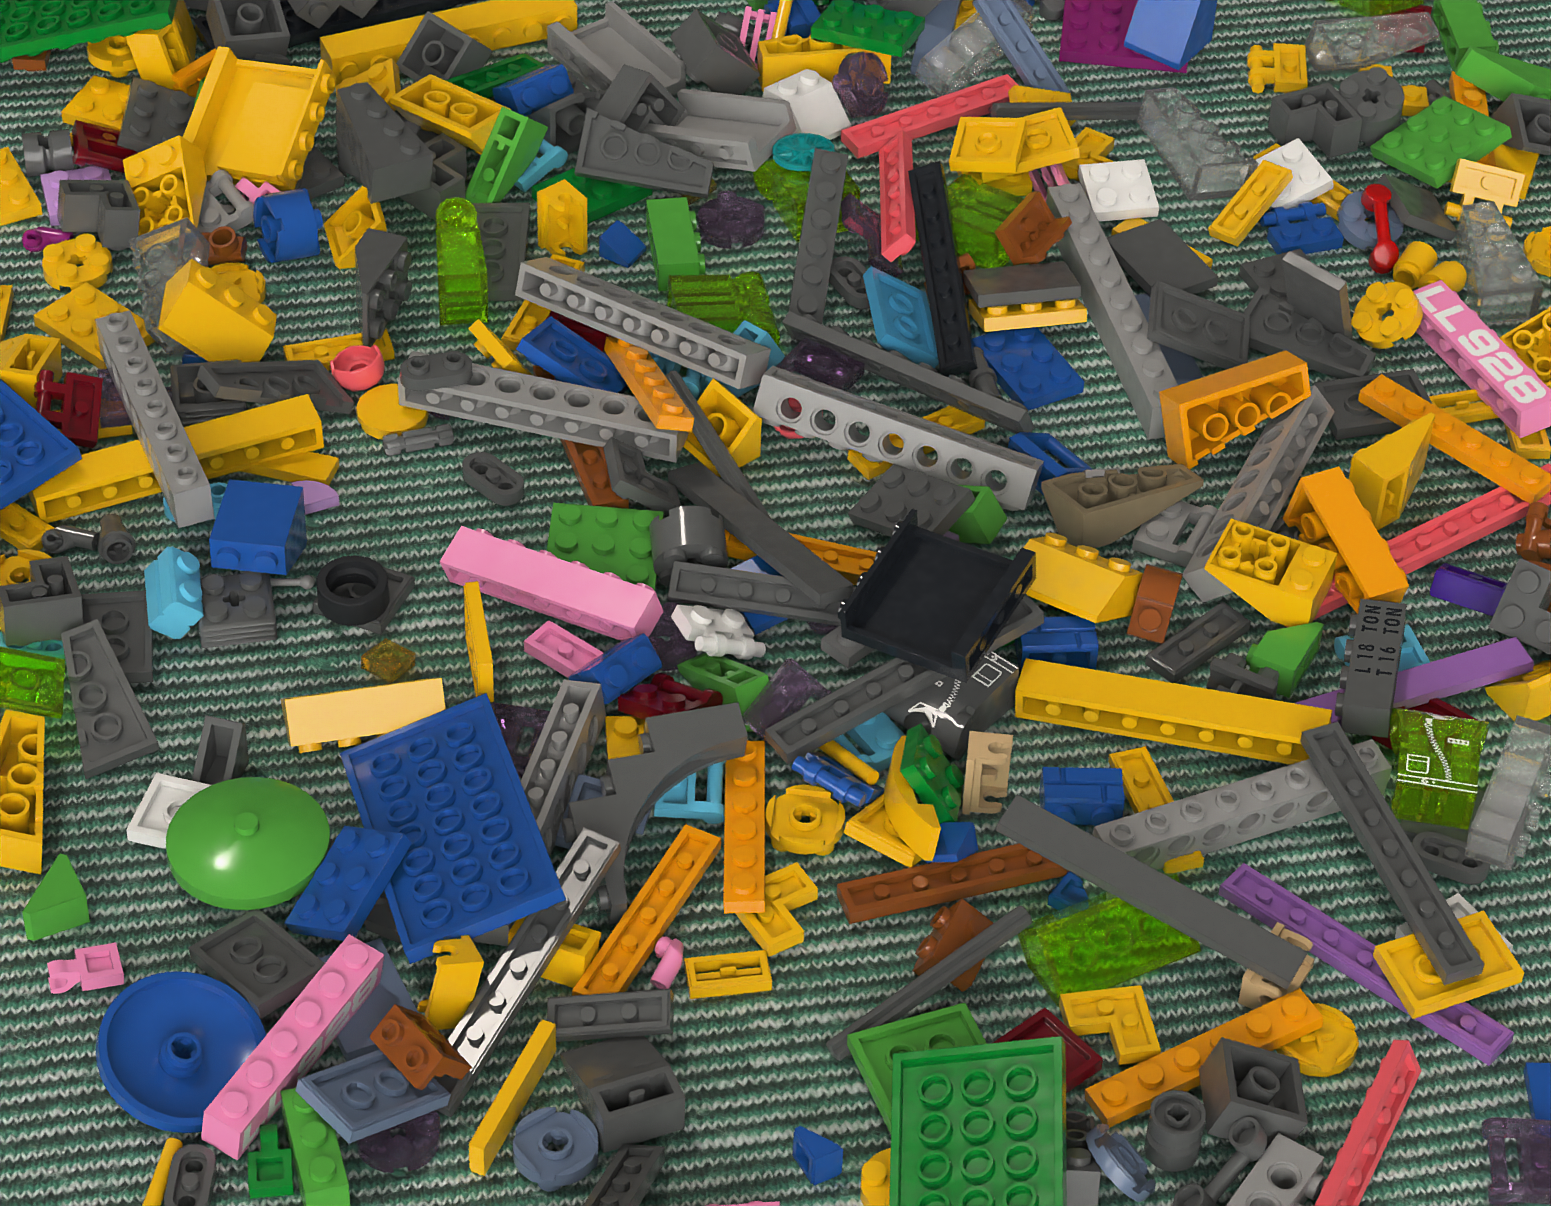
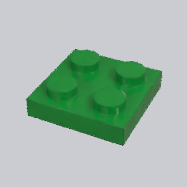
[900,723,964,824]

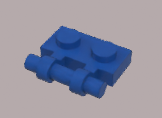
[1259,201,1344,255]
[792,752,884,807]

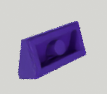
[1430,563,1508,616]

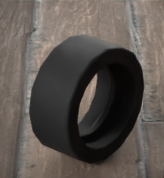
[316,555,389,626]

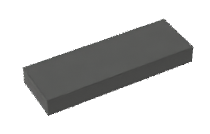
[1145,601,1251,683]
[547,989,674,1042]

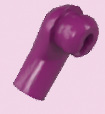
[22,226,75,252]

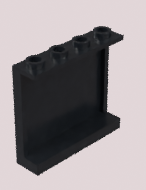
[838,509,1036,683]

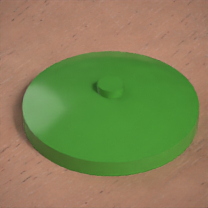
[166,777,331,910]

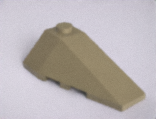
[1041,464,1204,548]

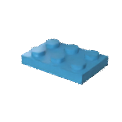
[863,266,939,368]

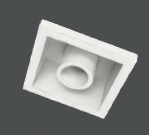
[762,69,851,140]

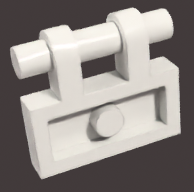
[671,605,766,660]

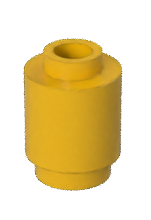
[1393,241,1438,290]
[1418,261,1467,293]

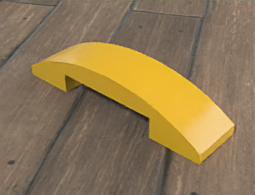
[884,735,941,861]

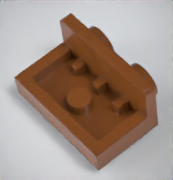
[995,191,1072,265]
[912,898,993,992]

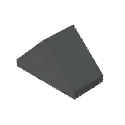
[192,715,249,785]

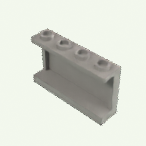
[547,1,687,95]
[642,89,796,172]

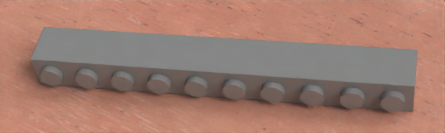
[1046,183,1178,440]

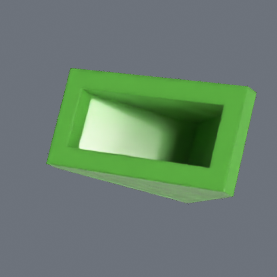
[22,853,90,941]

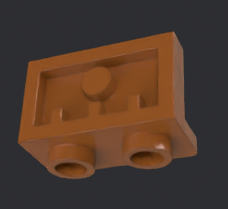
[370,1004,472,1090]

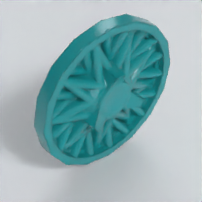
[773,133,835,171]

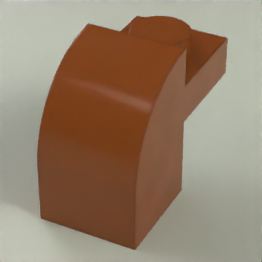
[1126,564,1183,645]

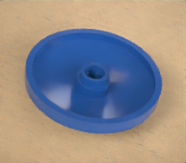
[96,971,266,1133]

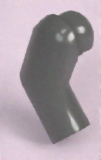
[41,525,99,554]

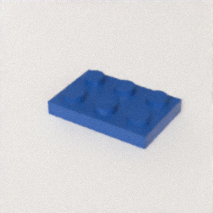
[516,316,629,394]
[973,327,1084,411]
[284,826,412,941]

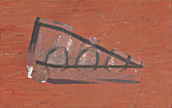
[1305,12,1440,71]

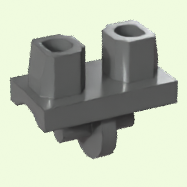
[1206,653,1279,700]

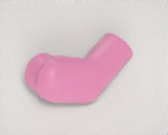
[650,936,684,989]

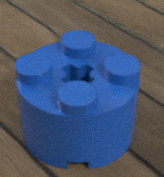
[253,188,323,263]

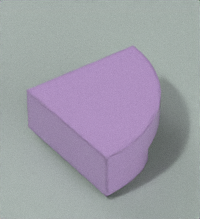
[291,480,339,515]

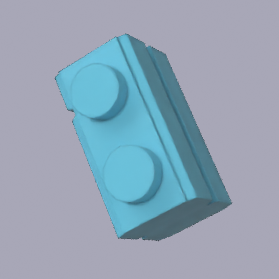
[144,546,204,639]

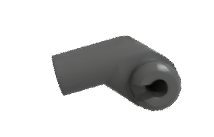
[1424,79,1452,106]

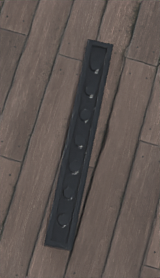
[908,161,977,377]

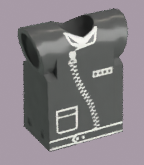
[884,651,1019,761]

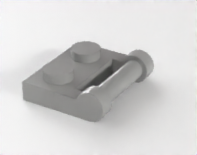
[194,169,254,232]
[1132,501,1218,567]

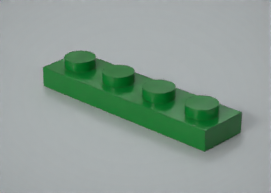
[445,53,546,99]

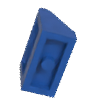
[1008,432,1092,495]

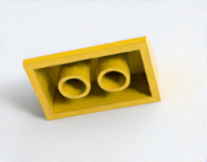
[389,74,511,155]
[158,259,277,362]
[1024,533,1143,623]

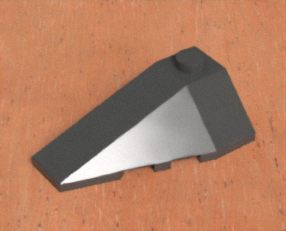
[1491,93,1551,155]

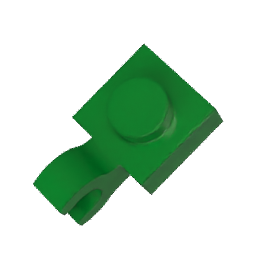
[247,1123,294,1199]

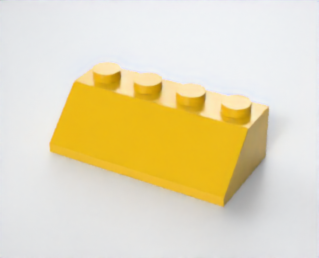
[281,677,446,753]

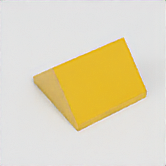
[324,185,387,269]
[683,379,762,477]
[1485,660,1551,728]

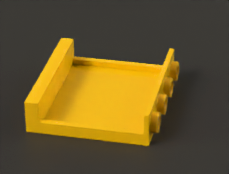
[183,46,336,191]

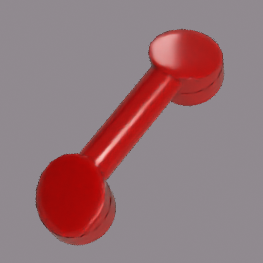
[1361,183,1399,274]

